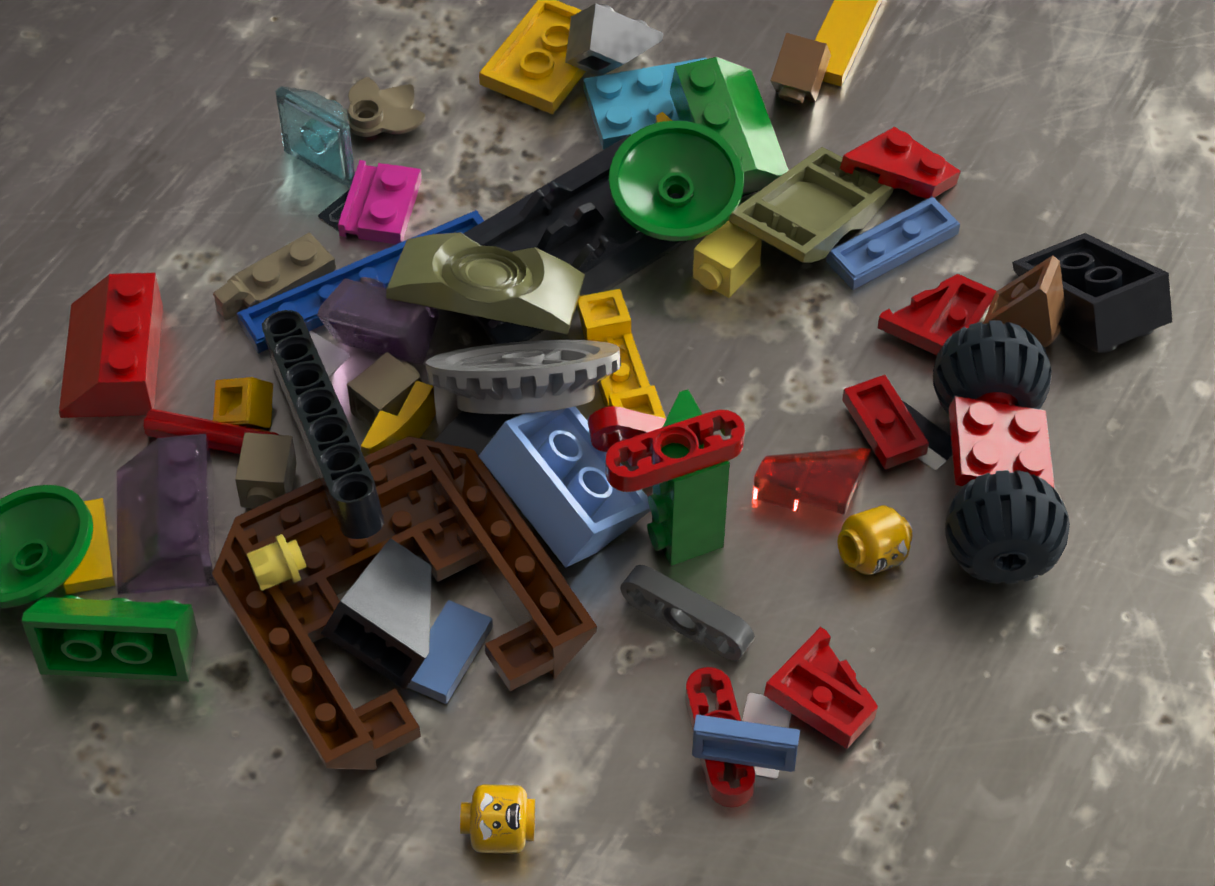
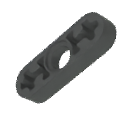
[620,565,755,661]

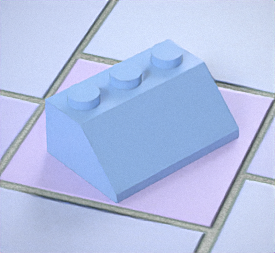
[479,406,650,568]

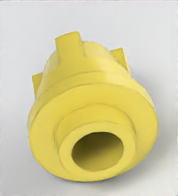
[247,534,307,591]

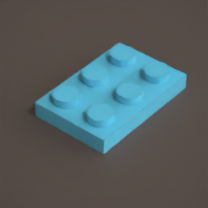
[583,58,707,150]

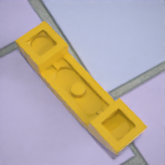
[577,289,666,418]

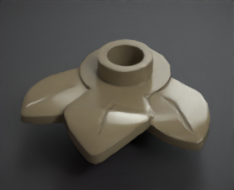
[345,77,425,137]

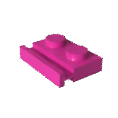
[338,160,422,244]

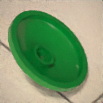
[609,121,744,241]
[0,485,93,608]

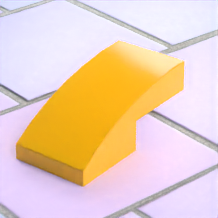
[360,381,436,457]

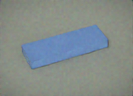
[826,196,960,290]

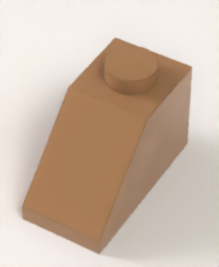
[983,255,1065,348]

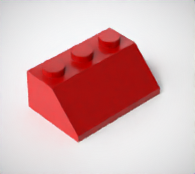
[59,273,163,418]

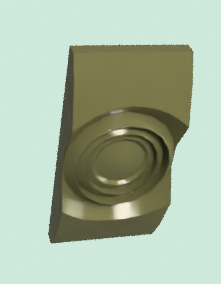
[728,147,894,263]
[386,232,585,334]

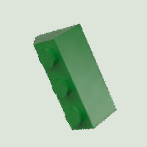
[670,57,788,195]
[647,389,730,566]
[22,595,198,682]

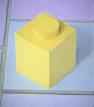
[693,221,762,298]

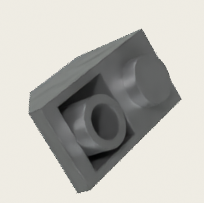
[565,3,663,76]

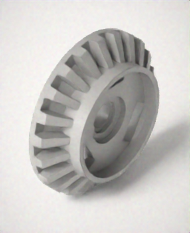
[426,340,621,414]

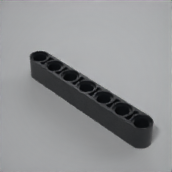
[262,310,384,539]

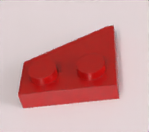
[839,127,961,199]
[877,274,997,355]
[764,627,878,749]

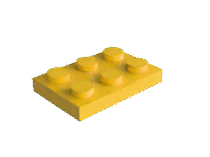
[479,0,586,115]

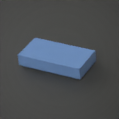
[407,600,493,704]
[692,714,800,772]

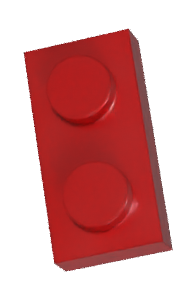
[842,374,929,469]

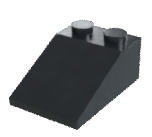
[1012,233,1172,353]

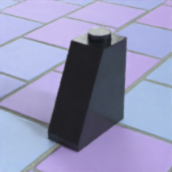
[321,538,431,690]

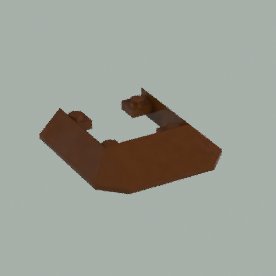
[212,436,597,770]

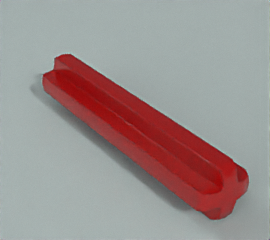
[143,409,279,454]

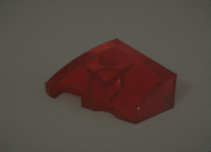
[753,448,872,515]

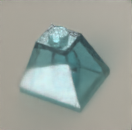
[275,86,355,188]

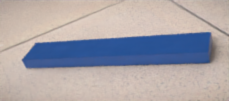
[237,210,484,354]

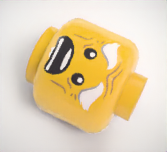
[837,505,913,575]
[460,784,535,854]

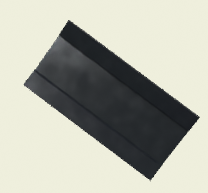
[463,134,689,344]

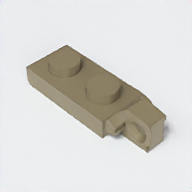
[213,232,336,321]

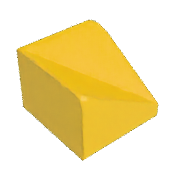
[213,377,274,429]

